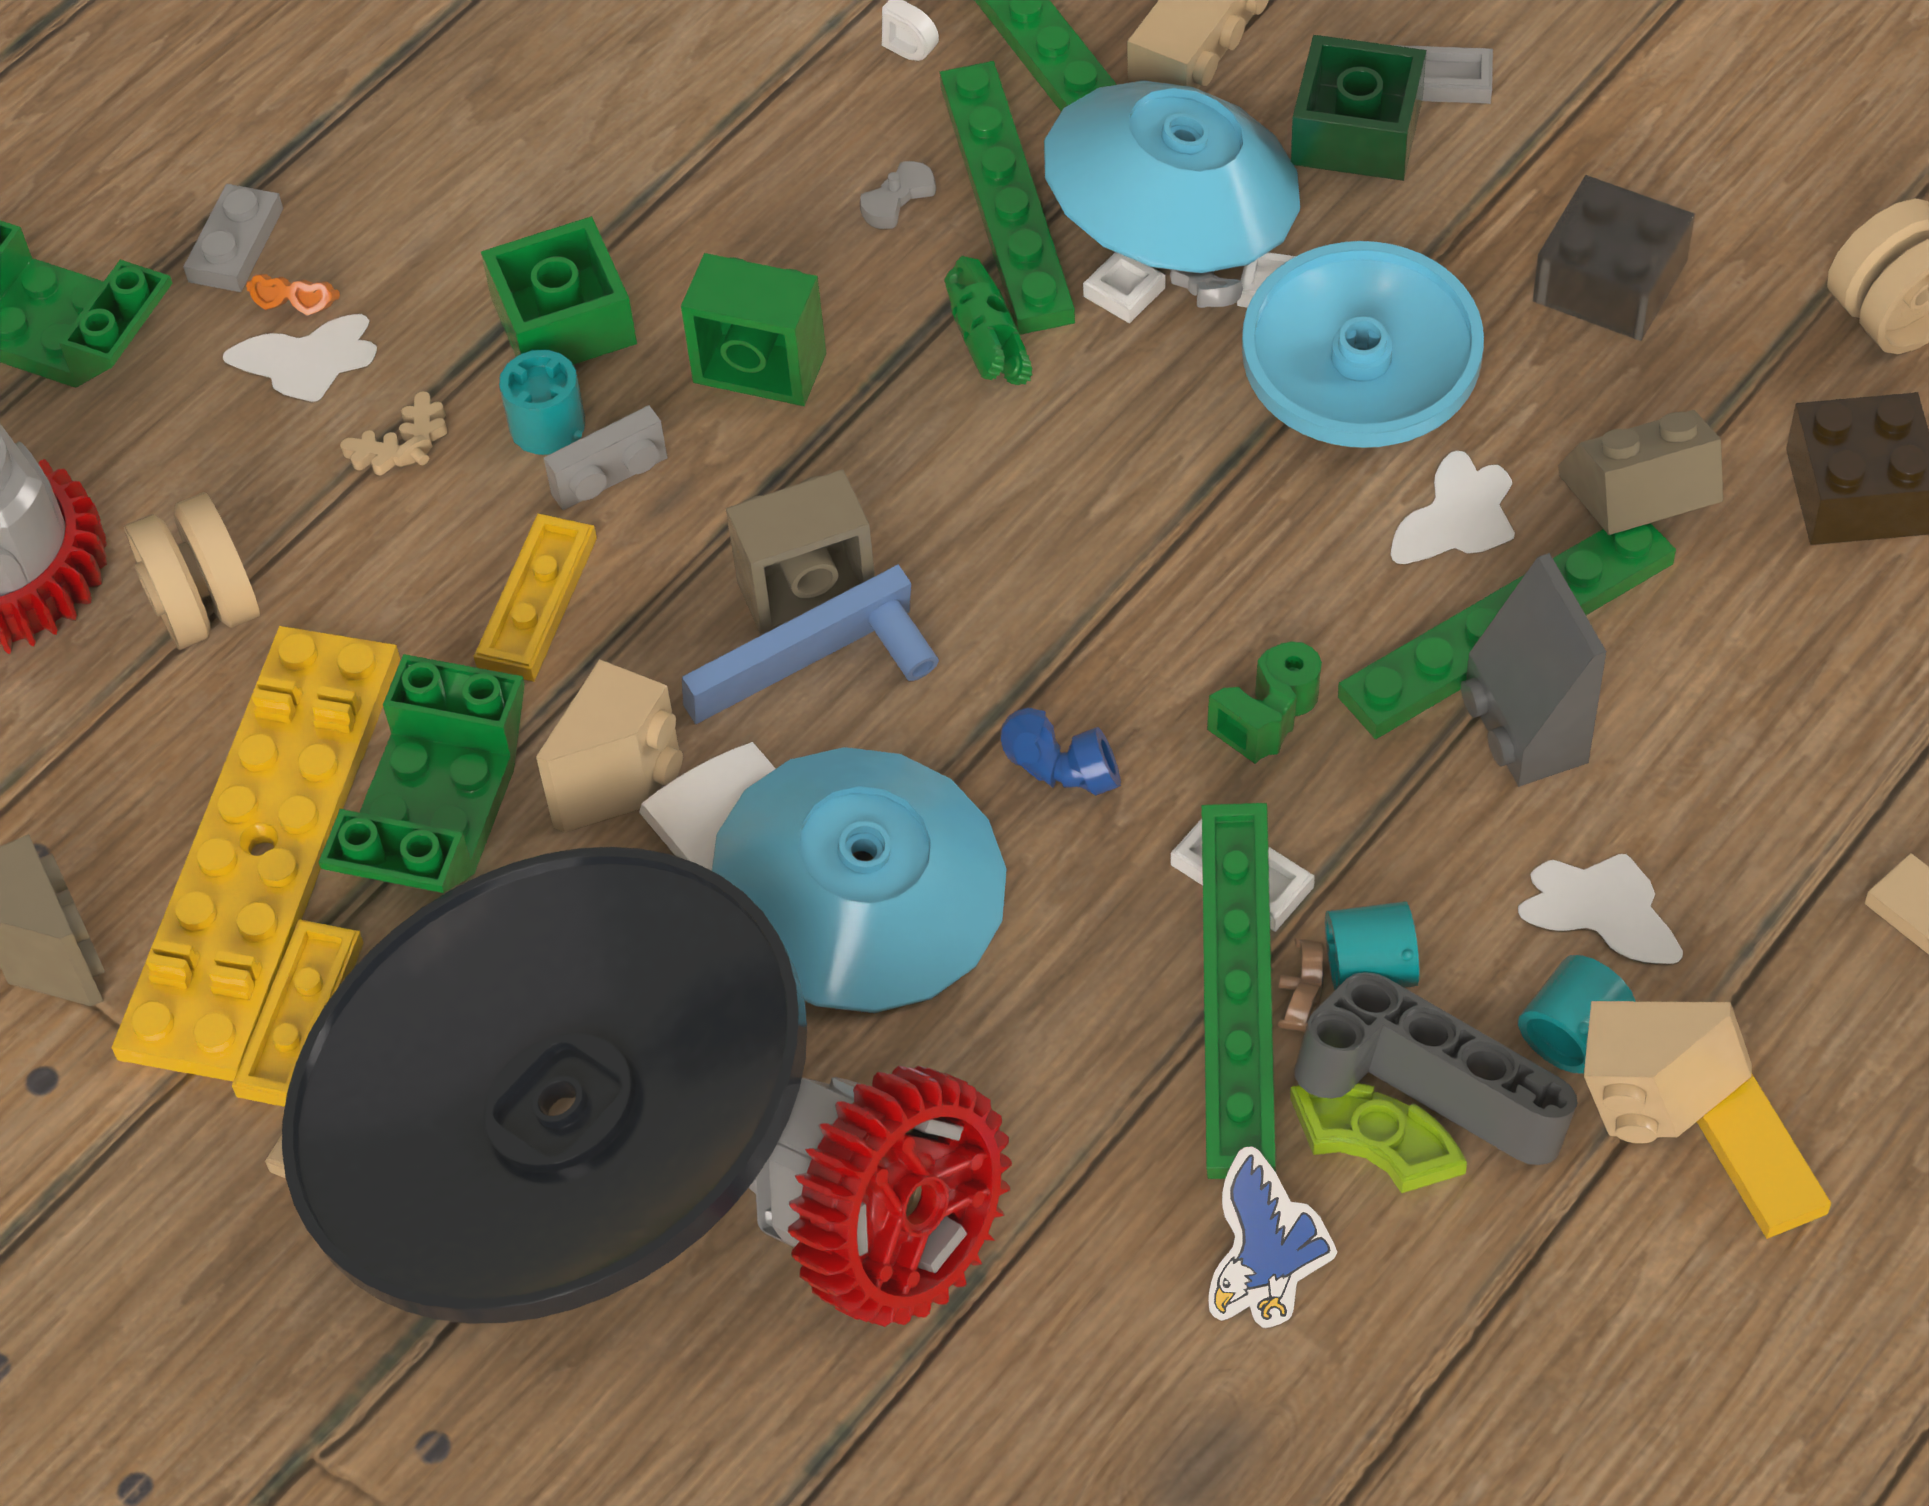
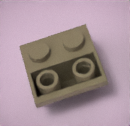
[0,834,105,1006]

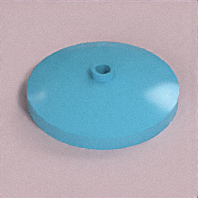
[1242,241,1484,448]

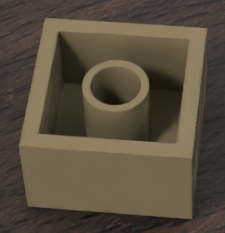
[726,469,875,635]

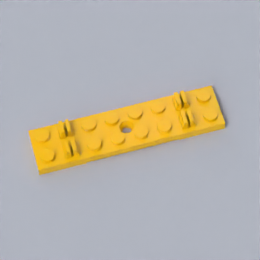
[111,626,401,1082]

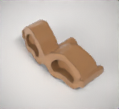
[1277,938,1324,1032]

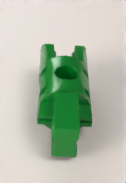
[944,256,1033,385]

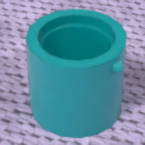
[499,350,585,455]
[1325,901,1420,990]
[1518,955,1636,1073]

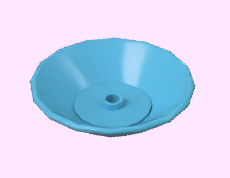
[1044,81,1300,273]
[712,747,1007,1013]

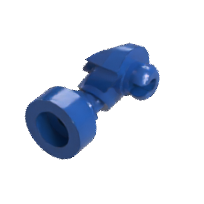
[1000,708,1121,796]

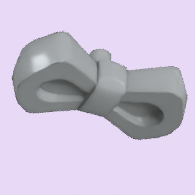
[860,161,937,229]
[1170,270,1243,308]

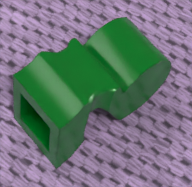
[1207,641,1322,764]

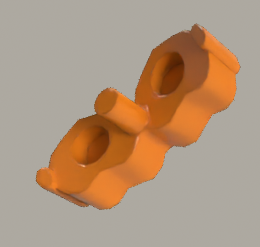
[246,274,340,315]

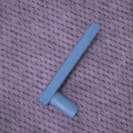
[682,564,939,724]

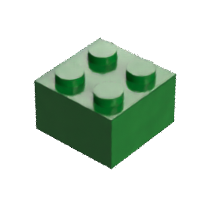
[481,216,637,365]
[681,253,827,407]

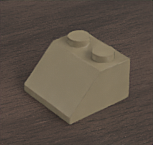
[1558,410,1723,535]

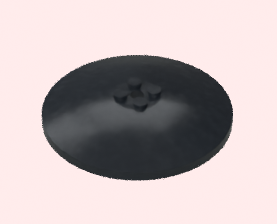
[282,847,807,1324]

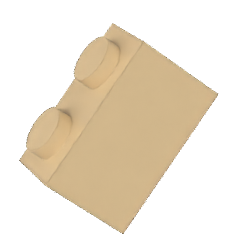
[536,659,683,832]
[1584,1001,1752,1143]

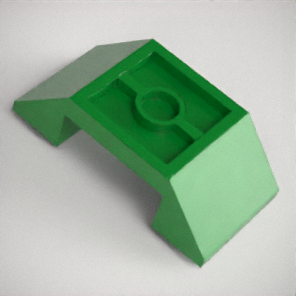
[0,220,173,388]
[319,654,525,893]

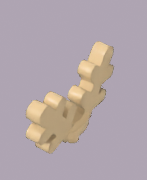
[340,391,448,475]

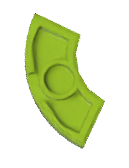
[1290,1083,1467,1193]

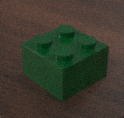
[1291,35,1427,181]

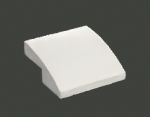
[639,742,776,871]

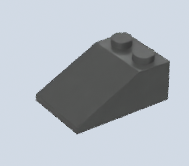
[1461,553,1607,787]

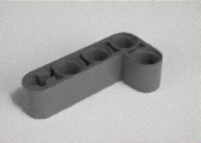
[1294,972,1578,1165]

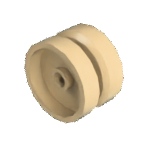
[1827,198,1929,354]
[123,492,260,650]

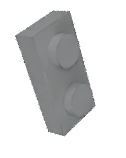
[183,183,283,292]
[543,405,667,510]

